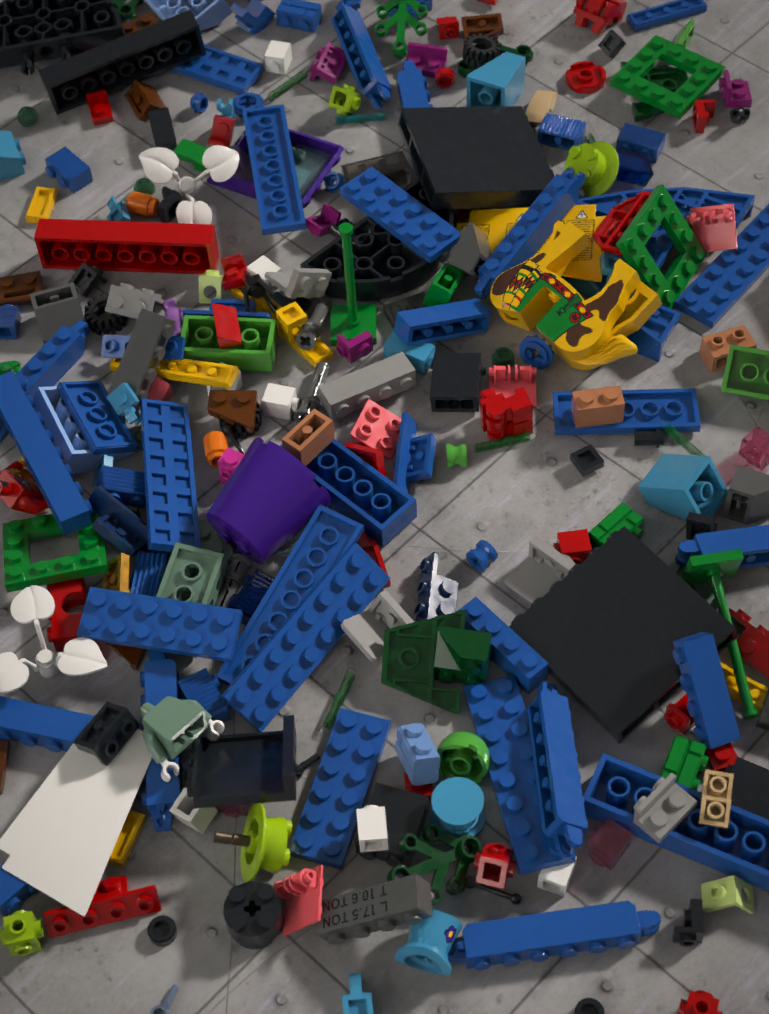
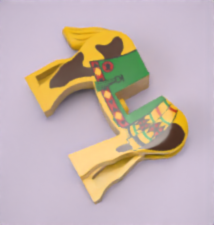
[490,220,662,370]

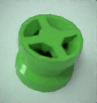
[446,443,467,468]

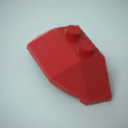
[592,191,651,255]

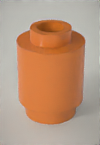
[126,191,160,217]
[203,430,228,467]

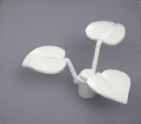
[139,145,239,224]
[0,585,108,693]

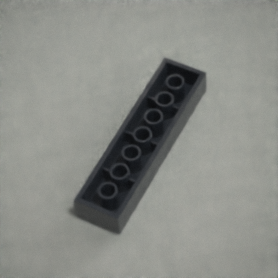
[38,10,206,115]

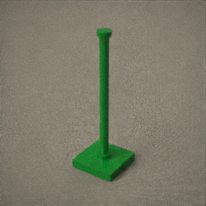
[330,223,377,346]
[682,549,759,719]

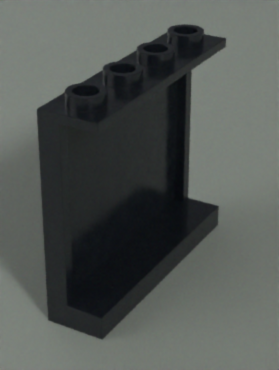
[187,715,297,809]

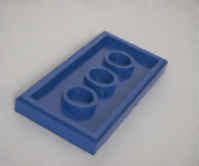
[56,380,138,455]

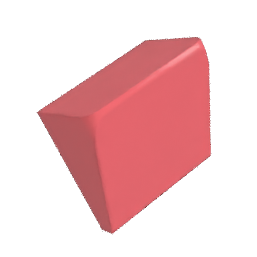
[148,376,173,401]

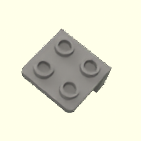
[264,268,332,299]
[105,283,165,319]
[504,536,576,605]
[341,590,414,662]

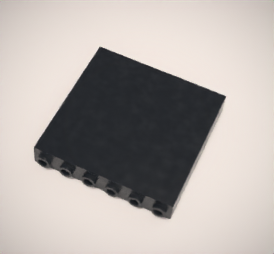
[398,106,554,210]
[509,526,737,744]

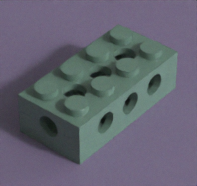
[156,542,229,658]

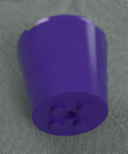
[206,438,332,564]

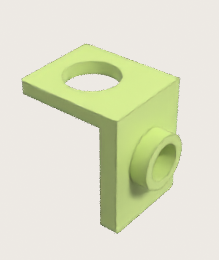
[199,269,224,304]
[701,875,755,914]

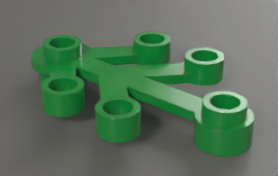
[375,0,428,59]

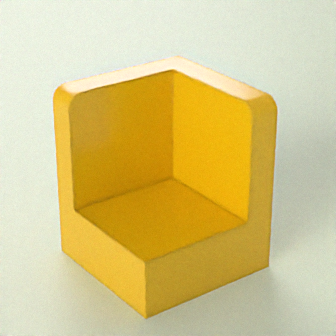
[276,301,308,343]

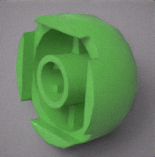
[437,731,490,784]

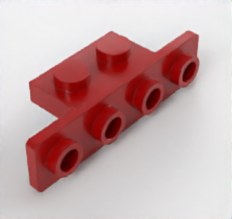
[729,608,769,679]
[43,875,162,938]

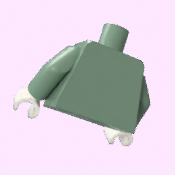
[139,696,225,782]

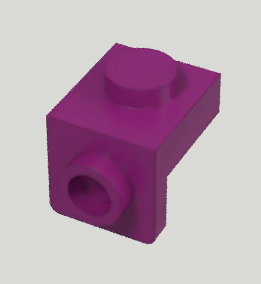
[305,204,341,237]
[336,330,373,363]

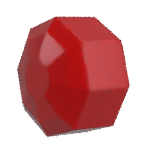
[435,68,455,89]

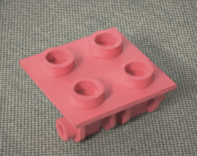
[686,203,738,252]
[489,365,537,407]
[349,399,401,460]
[273,865,324,936]

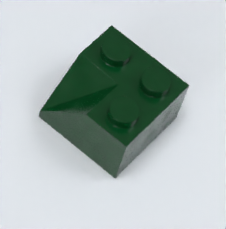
[434,626,492,685]

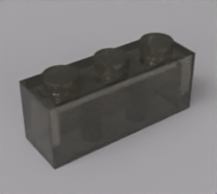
[341,151,411,186]

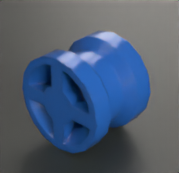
[466,540,498,572]

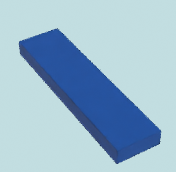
[626,0,707,32]

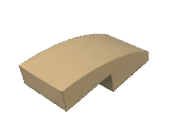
[525,90,558,126]
[699,769,734,829]

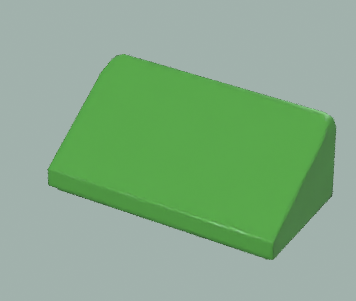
[673,19,695,48]

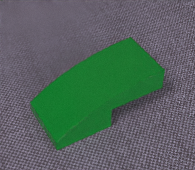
[173,139,210,174]

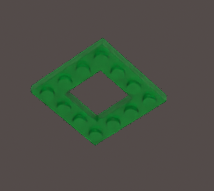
[610,35,726,119]
[616,185,707,309]
[3,511,109,593]

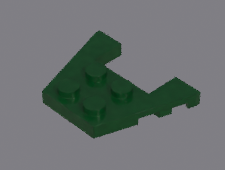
[620,61,688,122]
[381,610,466,714]

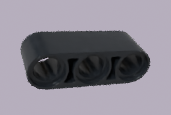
[148,107,177,151]

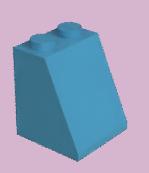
[467,52,526,107]
[0,131,27,181]
[638,454,728,521]

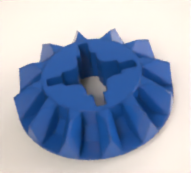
[233,93,265,118]
[519,334,555,370]

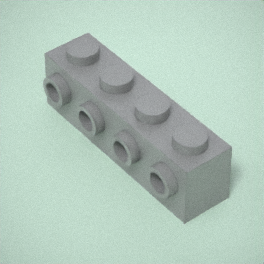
[318,351,416,420]

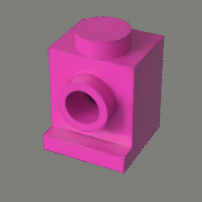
[218,447,244,485]

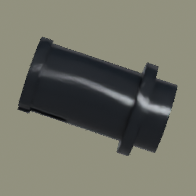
[634,428,664,448]

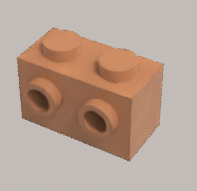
[699,325,757,373]
[571,385,625,428]
[281,409,335,466]

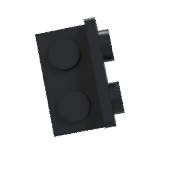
[73,702,140,766]

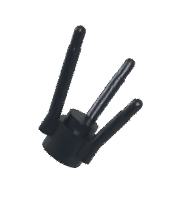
[241,274,277,315]

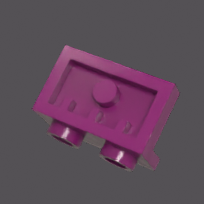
[309,42,347,85]
[402,42,448,78]
[719,70,752,108]

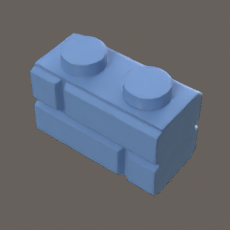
[395,723,441,786]

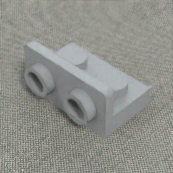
[633,773,697,844]

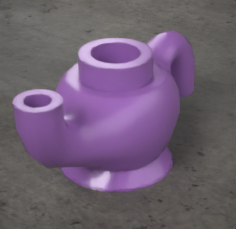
[162,297,184,336]

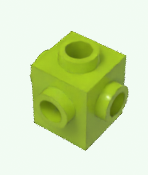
[328,84,361,116]
[0,910,44,957]

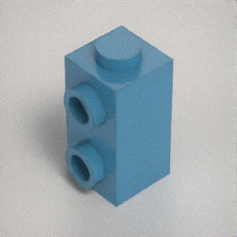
[383,330,435,376]

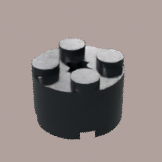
[223,881,284,949]

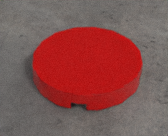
[565,61,606,94]

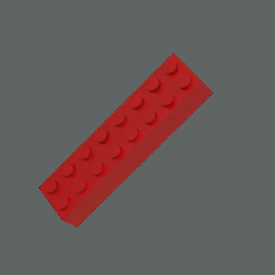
[34,218,220,275]

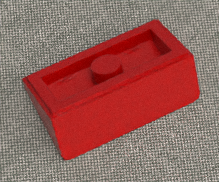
[212,303,242,348]

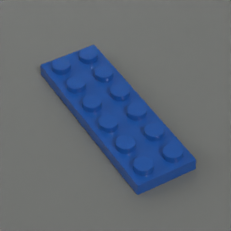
[339,167,461,263]
[552,388,701,435]
[77,587,243,662]
[289,708,391,870]

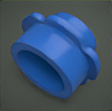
[190,93,209,113]
[324,172,344,193]

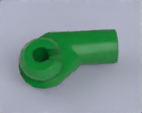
[0,361,21,375]

